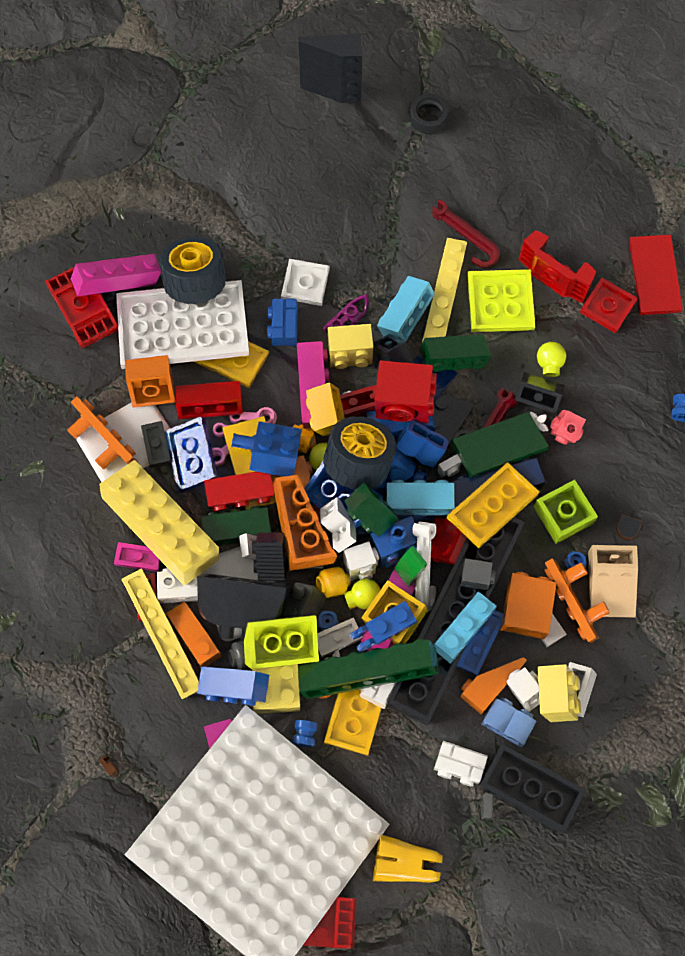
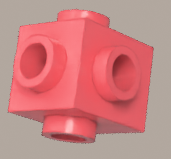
[550,410,586,445]

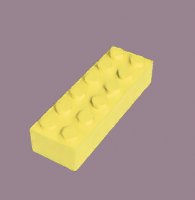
[99,460,219,586]

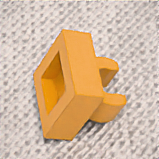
[293,424,314,454]

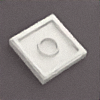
[281,259,330,306]

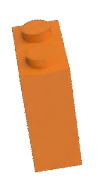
[500,572,557,640]

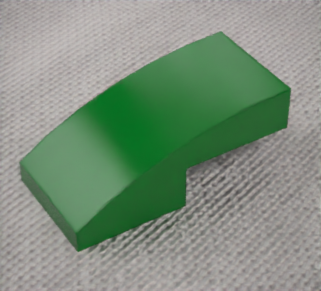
[394,546,427,587]

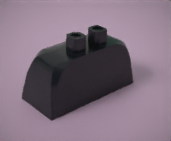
[197,574,294,641]

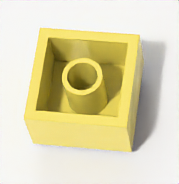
[328,324,373,369]
[252,664,300,714]
[538,664,581,722]

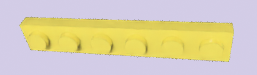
[422,238,467,343]
[122,569,199,700]

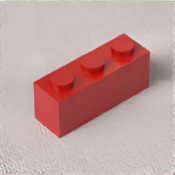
[176,381,243,419]
[204,471,274,512]

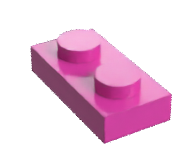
[114,542,161,572]

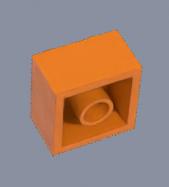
[125,355,175,408]

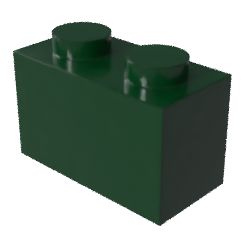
[344,483,399,537]

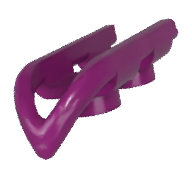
[322,294,369,332]

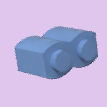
[481,697,536,747]

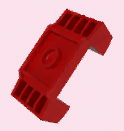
[518,231,597,303]
[45,267,119,349]
[303,897,357,949]

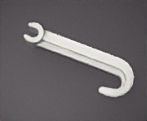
[413,521,436,612]

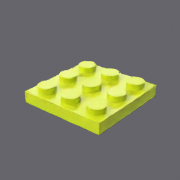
[468,270,535,332]

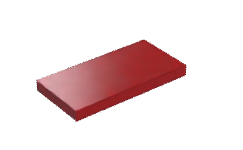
[629,235,683,315]

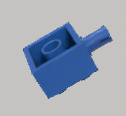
[231,421,302,477]
[370,516,417,569]

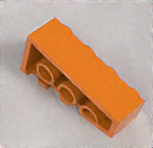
[273,475,337,571]

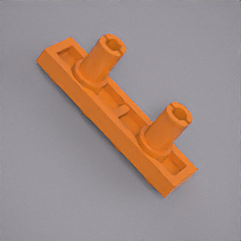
[67,397,138,469]
[545,558,610,643]

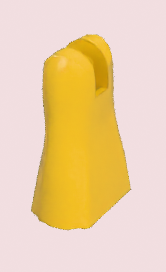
[373,834,443,883]

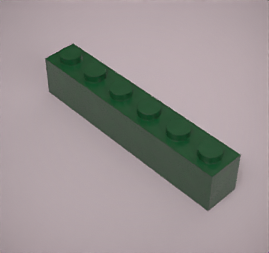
[298,639,438,699]

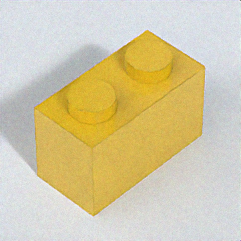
[306,382,344,436]

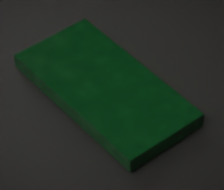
[451,412,549,478]

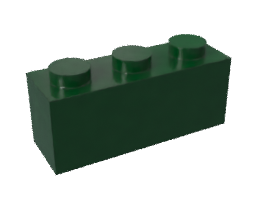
[419,334,491,372]
[201,506,271,546]

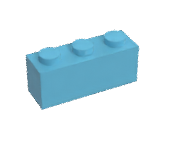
[377,276,435,342]
[386,480,455,515]
[434,592,496,664]

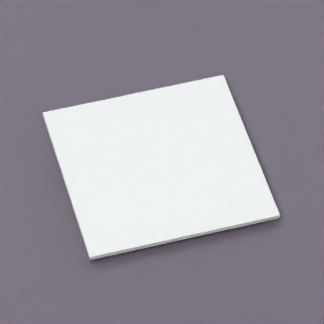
[125,705,389,956]

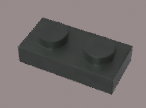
[141,421,171,468]

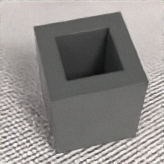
[460,559,495,590]

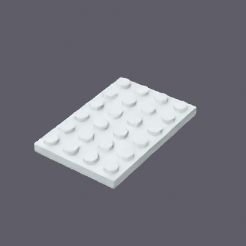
[116,280,249,369]

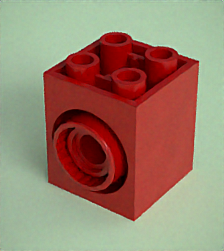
[375,361,437,423]

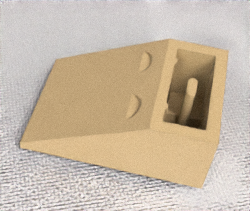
[588,545,638,618]

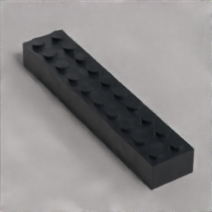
[386,517,525,726]

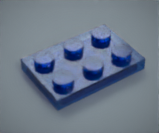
[165,416,219,493]

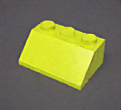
[244,615,319,669]

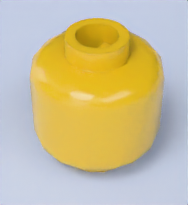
[316,567,351,598]

